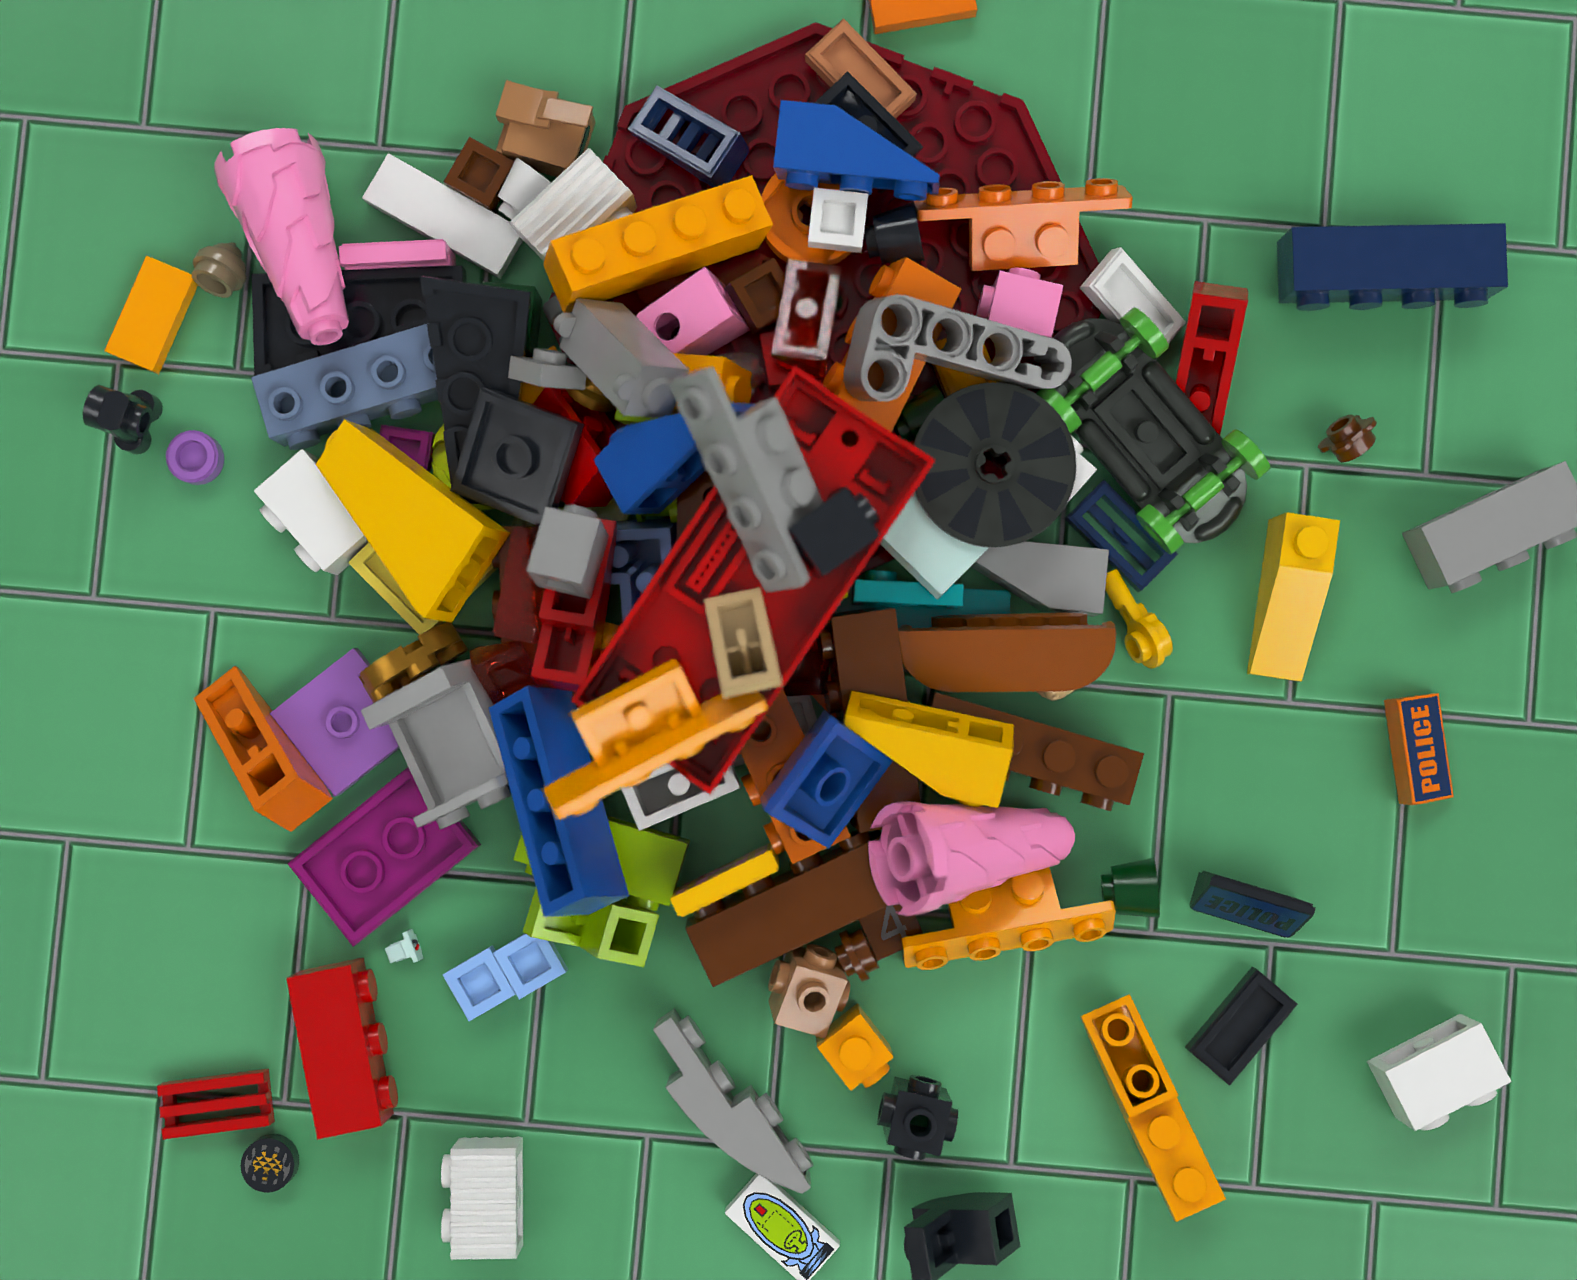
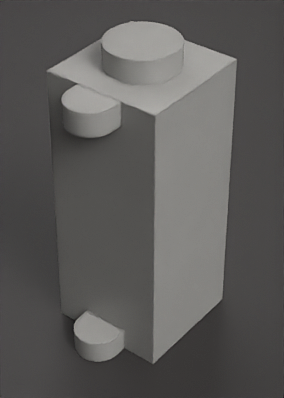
[554,298,689,418]

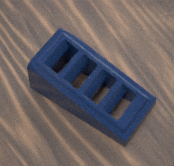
[628,86,749,188]

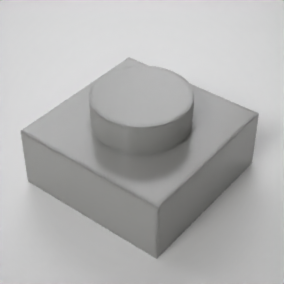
[508,348,586,390]

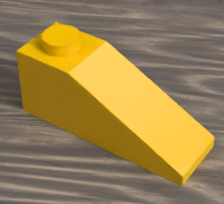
[1247,512,1340,682]
[844,691,1014,808]

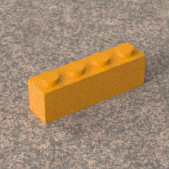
[543,175,773,313]

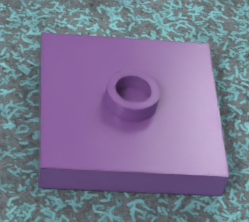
[270,648,399,797]

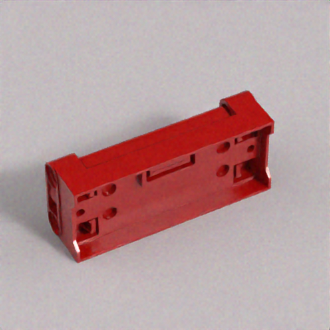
[571,366,936,795]

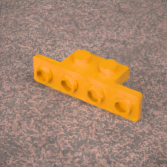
[543,659,768,819]
[902,867,1116,970]

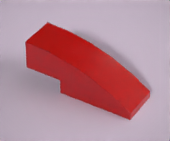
[530,518,617,692]

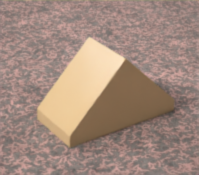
[704,587,782,698]

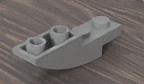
[653,1008,813,1194]

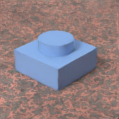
[493,934,568,1000]
[443,945,516,1021]

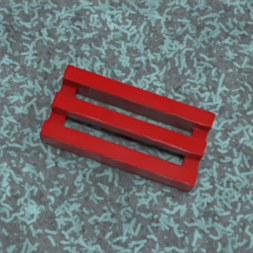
[157,1069,275,1140]

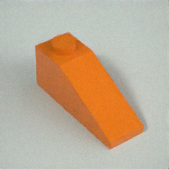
[193,666,333,832]

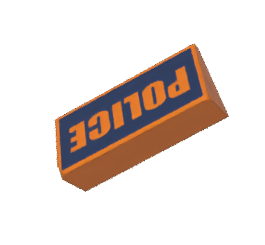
[1384,693,1454,805]

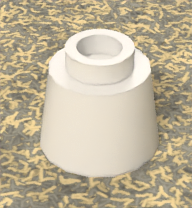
[498,158,552,220]

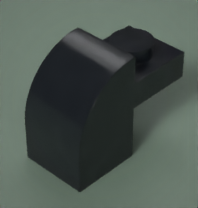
[904,1192,1021,1280]

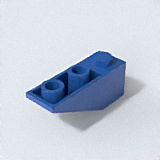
[773,100,939,201]

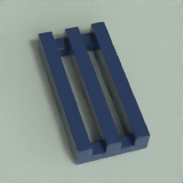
[1064,480,1178,592]

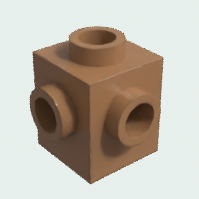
[768,944,850,1038]

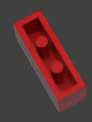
[286,957,398,1140]

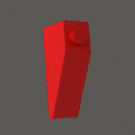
[1175,281,1248,435]

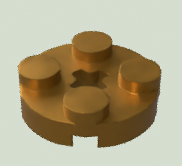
[358,622,468,703]

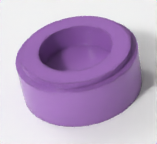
[166,430,224,485]

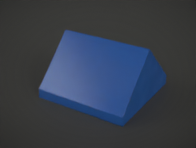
[760,710,893,848]

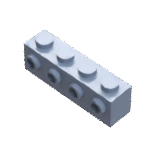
[251,323,438,450]

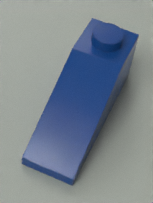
[593,403,756,514]

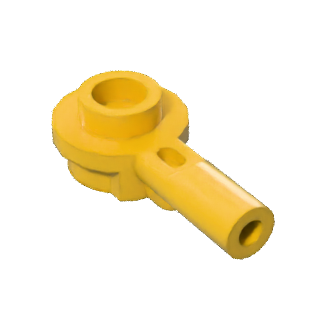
[1105,569,1173,669]

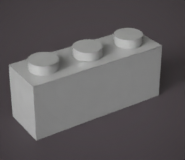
[1402,461,1577,593]

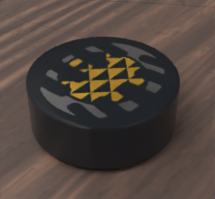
[241,1134,299,1193]

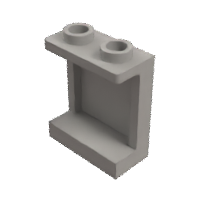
[360,659,511,830]

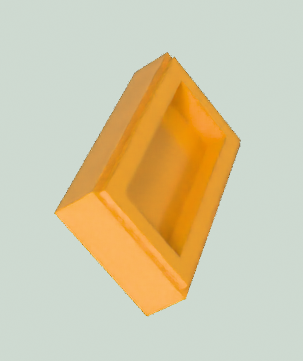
[104,255,198,375]

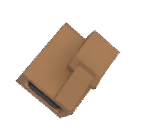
[496,80,596,177]

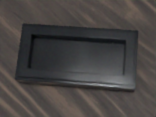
[1185,967,1298,1086]

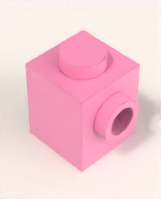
[976,268,1063,338]

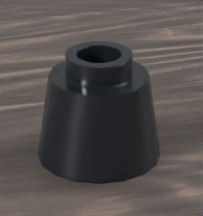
[864,201,925,264]

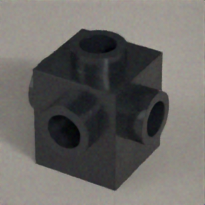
[877,1075,958,1160]

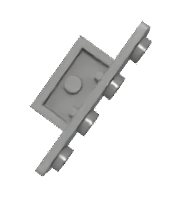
[669,367,824,592]

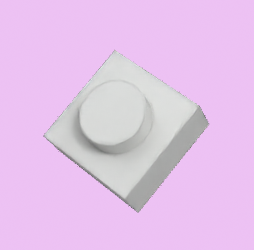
[808,188,868,253]

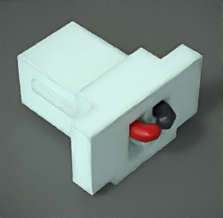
[385,929,423,963]

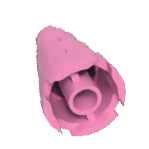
[214,128,349,345]
[868,801,1075,916]

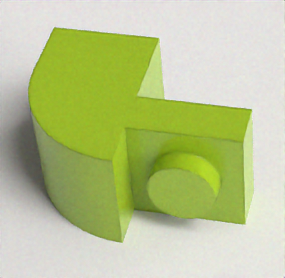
[522,888,659,967]

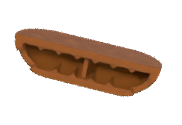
[898,613,1116,692]

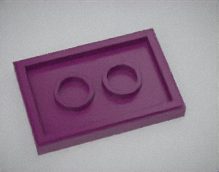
[287,767,481,947]

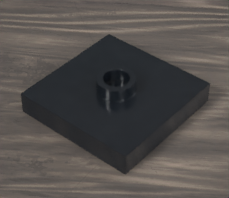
[450,387,585,527]

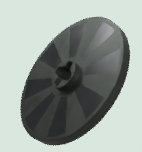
[914,382,1076,548]

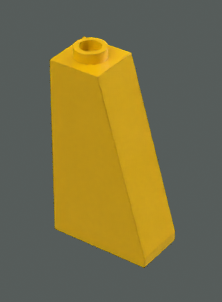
[316,419,510,623]

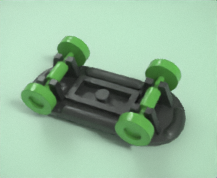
[1035,307,1271,555]

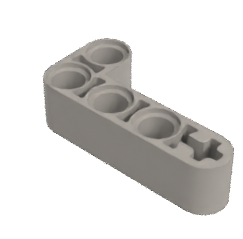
[843,295,1072,402]

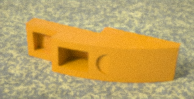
[1080,994,1226,1222]

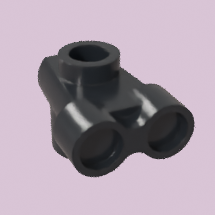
[83,385,163,454]

